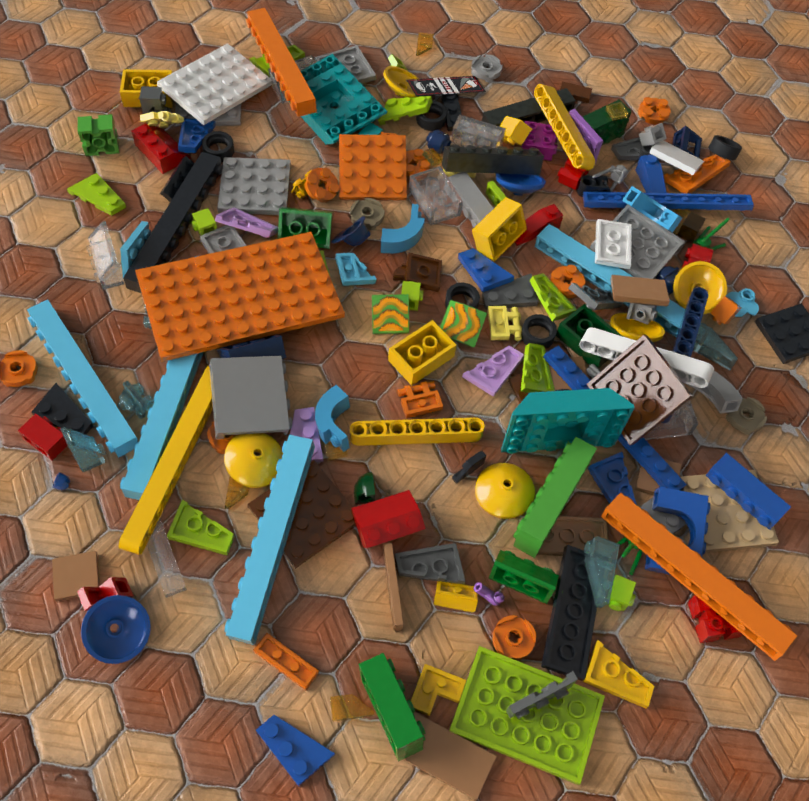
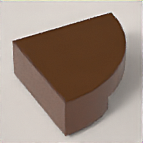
[393,263,406,280]

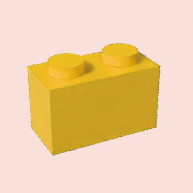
[495,116,532,146]

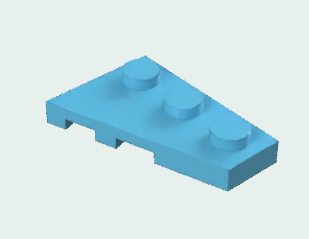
[120,221,151,277]

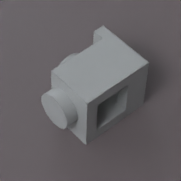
[639,123,667,146]
[626,303,658,325]

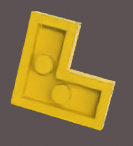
[411,664,466,716]

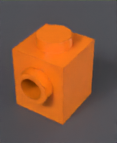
[711,296,742,325]

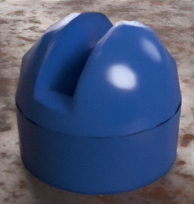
[52,472,70,490]

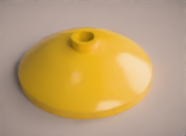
[383,66,420,98]
[673,261,727,314]
[610,313,665,343]
[224,433,283,488]
[475,463,535,519]

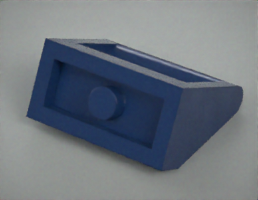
[672,126,702,159]

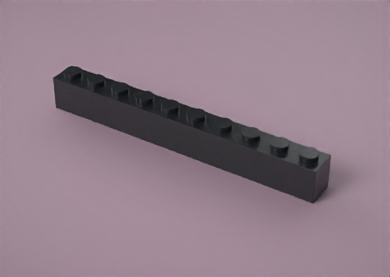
[123,152,223,293]

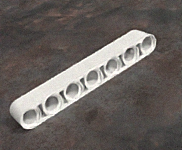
[579,328,714,388]

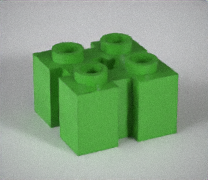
[78,114,120,156]

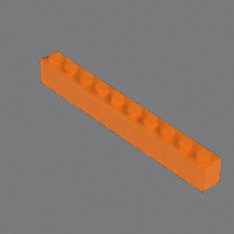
[246,8,317,117]
[601,493,797,661]

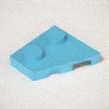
[335,253,377,286]

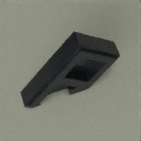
[452,451,486,484]

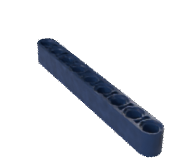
[661,287,708,423]

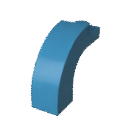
[622,186,683,233]
[381,204,425,254]
[315,385,350,452]

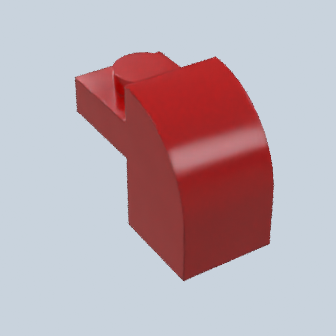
[77,577,134,611]

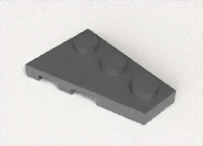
[611,137,661,160]
[482,273,538,310]
[568,282,624,310]
[395,543,466,585]
[506,671,578,719]

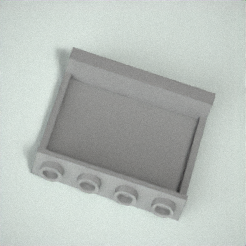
[209,356,292,439]

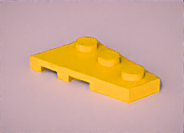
[583,640,654,709]

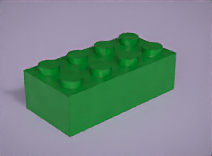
[359,653,426,762]

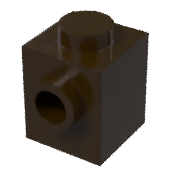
[678,212,706,243]

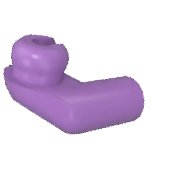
[474,582,505,606]

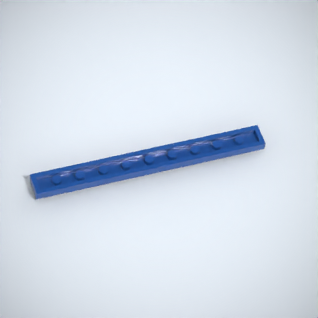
[583,192,754,211]
[543,345,687,491]

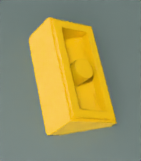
[434,581,478,612]

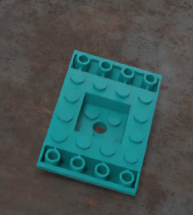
[289,54,387,145]
[501,388,635,454]

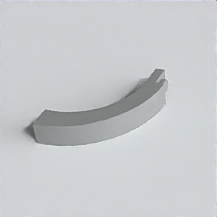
[684,371,743,414]

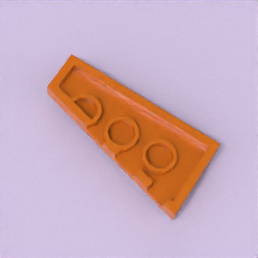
[663,154,731,194]

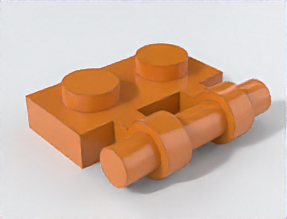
[397,381,443,418]

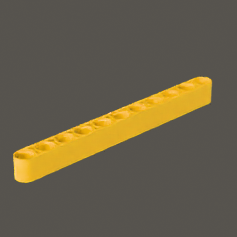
[119,365,213,555]

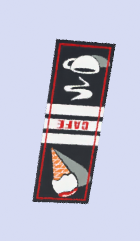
[406,76,486,96]

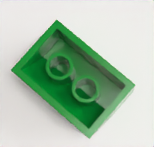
[278,207,334,249]
[488,550,559,604]

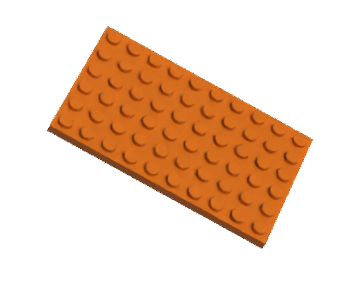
[135,232,345,362]

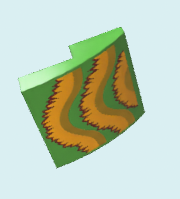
[372,294,409,334]
[440,300,487,347]

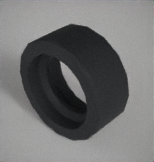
[416,100,447,131]
[202,131,234,163]
[708,135,742,160]
[445,282,480,309]
[521,314,557,349]

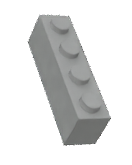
[446,172,494,228]

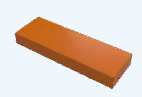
[253,633,319,691]

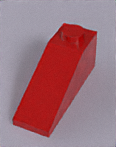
[514,204,564,246]

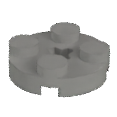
[471,54,502,83]

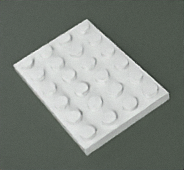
[157,43,273,125]

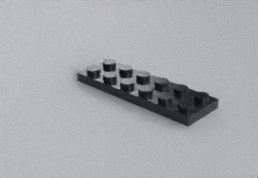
[541,545,605,681]

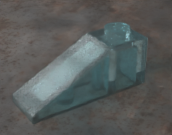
[693,323,738,370]
[61,427,106,472]
[584,536,620,608]

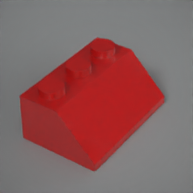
[131,123,191,174]
[351,490,426,548]

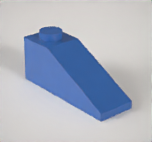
[635,154,667,193]

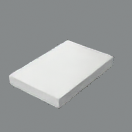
[649,140,704,175]
[595,219,632,269]

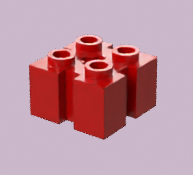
[687,595,743,644]

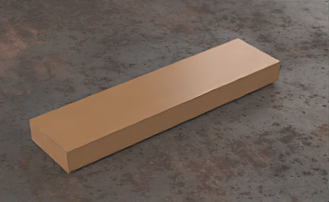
[383,543,403,632]

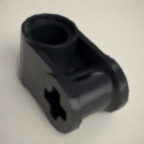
[577,175,611,197]

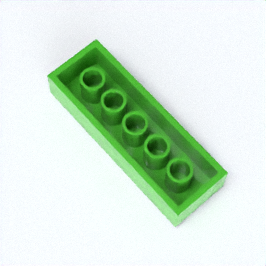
[513,437,597,558]

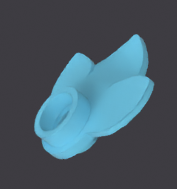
[726,288,759,317]

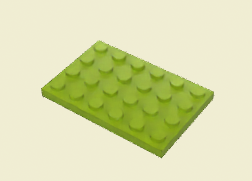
[449,646,605,785]

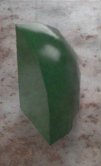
[354,471,375,504]

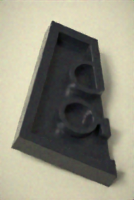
[31,383,93,441]

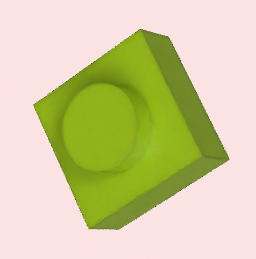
[388,54,407,70]

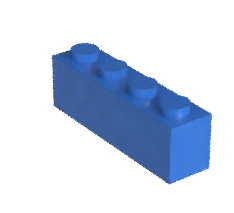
[706,453,791,530]

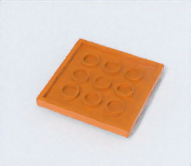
[339,134,407,200]

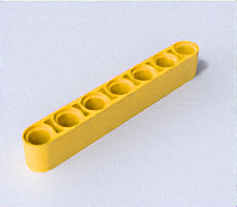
[534,84,595,170]
[350,418,485,446]

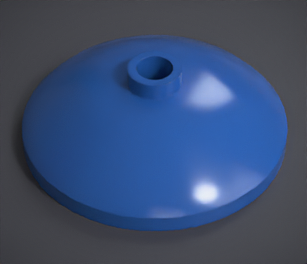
[496,174,546,196]
[81,595,151,664]

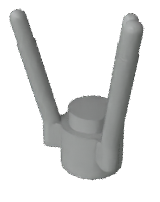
[592,165,628,192]

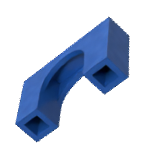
[645,487,710,575]

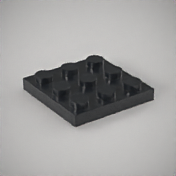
[755,303,809,364]

